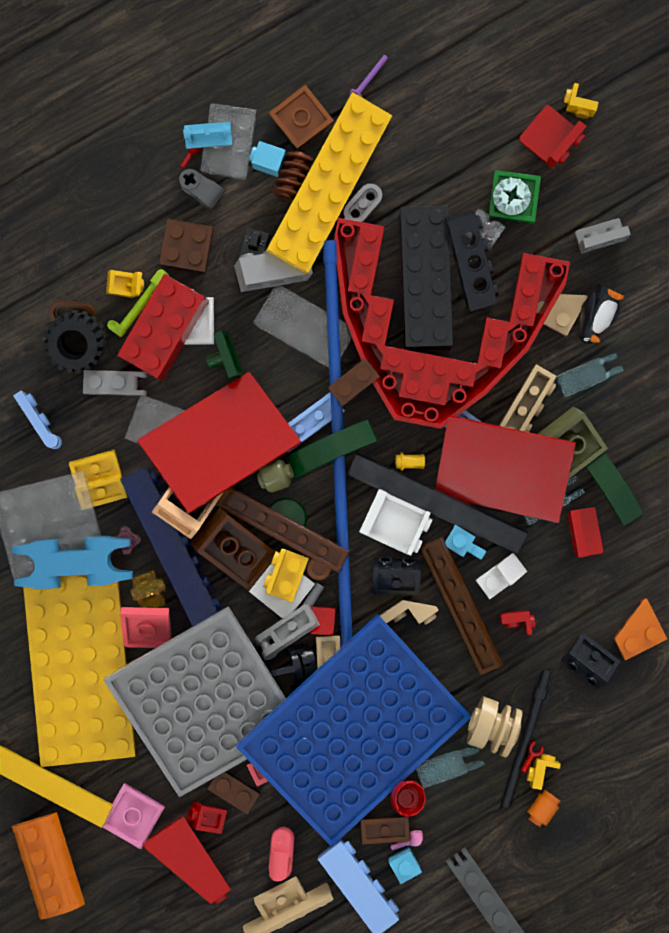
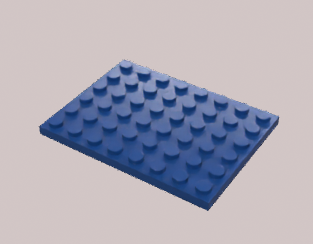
[235,614,471,847]

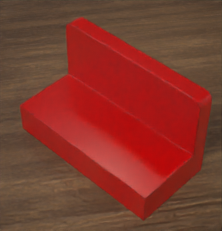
[567,507,603,558]

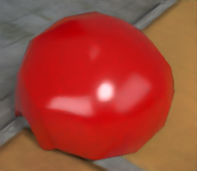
[390,780,426,817]

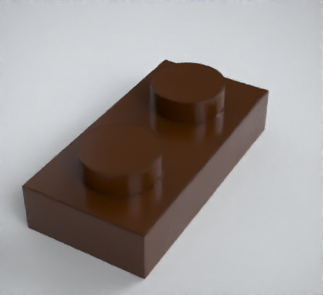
[328,358,380,406]
[207,771,260,814]
[361,816,410,845]

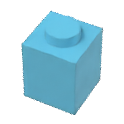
[249,141,286,177]
[388,846,422,884]

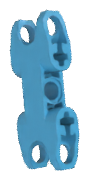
[12,536,133,589]

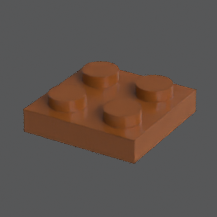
[269,85,334,151]

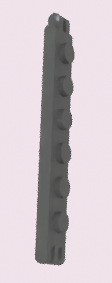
[445,847,525,933]

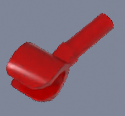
[180,148,203,168]
[521,741,543,773]

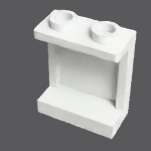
[359,489,433,556]

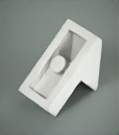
[475,553,527,599]

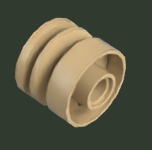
[467,696,522,758]

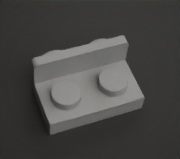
[575,218,631,254]

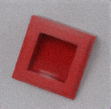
[310,606,335,635]

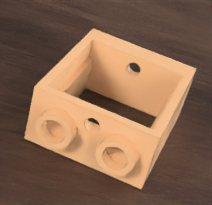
[152,487,223,539]

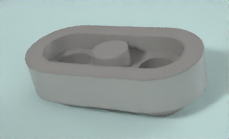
[344,184,382,222]

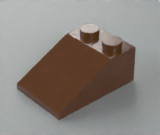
[190,507,275,591]

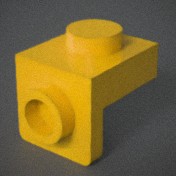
[564,83,598,119]
[106,270,144,298]
[527,754,561,790]

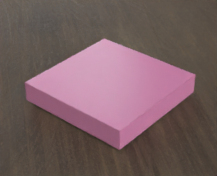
[103,783,165,849]

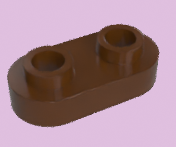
[49,300,97,321]

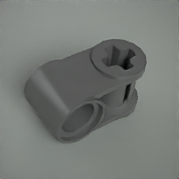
[179,169,225,210]

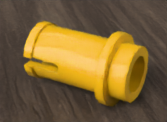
[395,452,425,471]

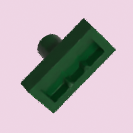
[206,330,244,378]

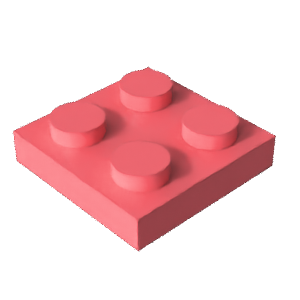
[120,607,172,648]

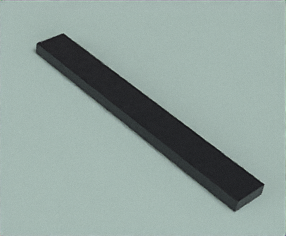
[347,452,528,554]

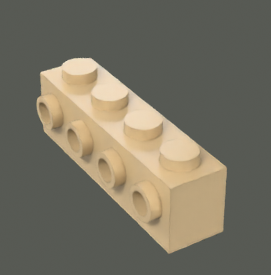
[499,364,557,432]

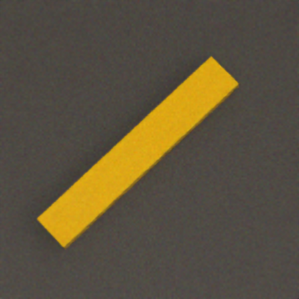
[0,745,114,828]

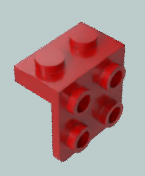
[519,106,587,169]

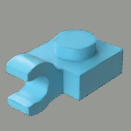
[445,525,486,560]

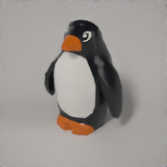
[579,283,624,344]

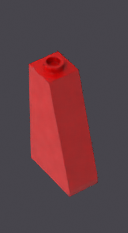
[142,816,231,904]

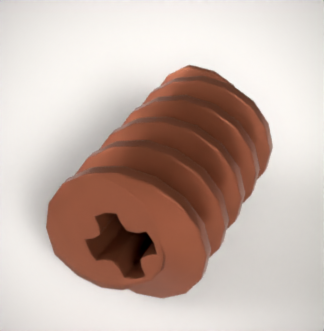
[272,151,315,203]

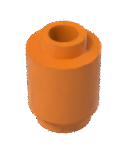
[527,790,561,827]

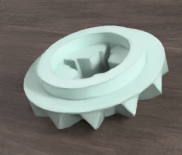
[493,177,531,215]

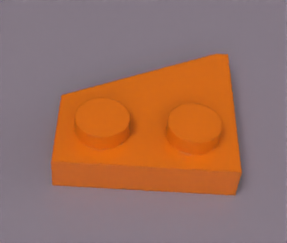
[613,598,667,660]

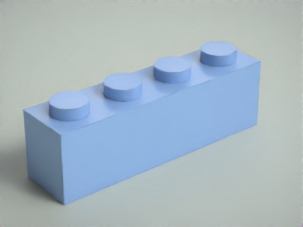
[318,839,400,933]

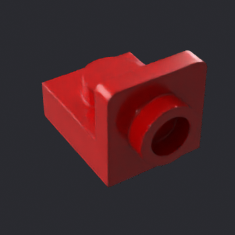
[499,610,535,635]
[187,801,227,834]

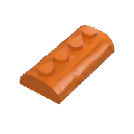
[12,812,85,919]

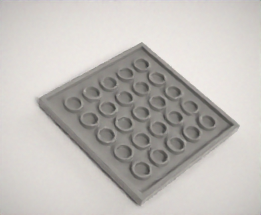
[104,606,286,797]

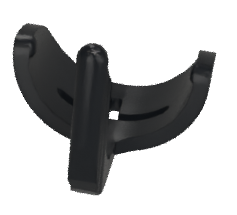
[268,644,317,690]

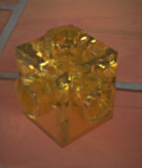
[130,570,167,608]

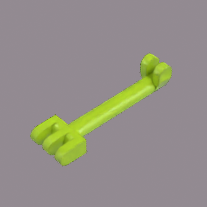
[107,269,169,338]

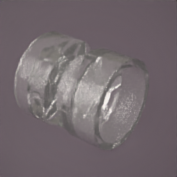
[464,208,506,252]

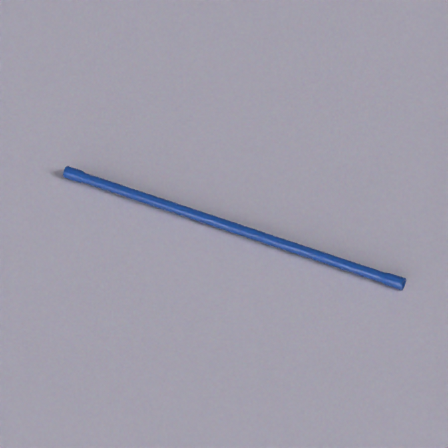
[323,240,353,648]

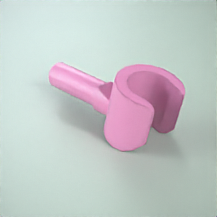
[391,830,423,850]

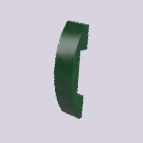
[285,420,378,480]
[584,452,643,526]

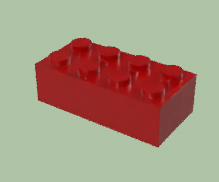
[117,274,209,381]

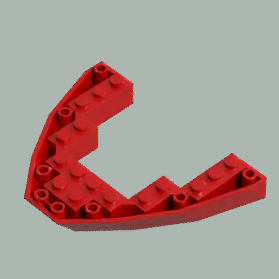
[334,218,570,429]

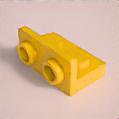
[263,549,309,603]

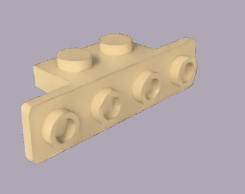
[243,876,333,933]

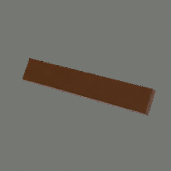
[216,487,351,573]
[420,537,503,675]

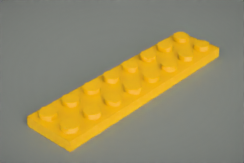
[266,92,392,274]

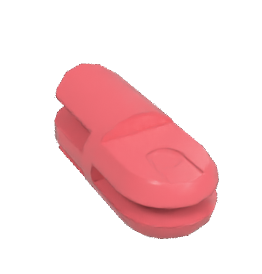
[269,826,295,881]

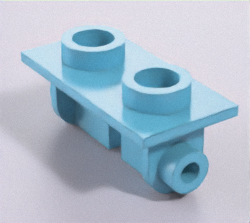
[183,122,233,149]

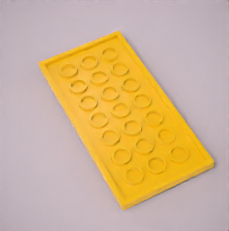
[23,568,136,767]

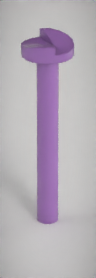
[349,55,388,98]

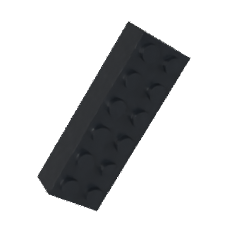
[400,205,453,351]

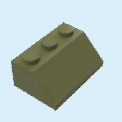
[538,406,608,479]

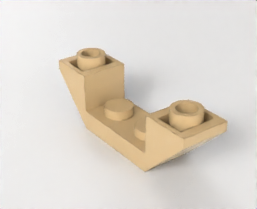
[380,600,439,625]

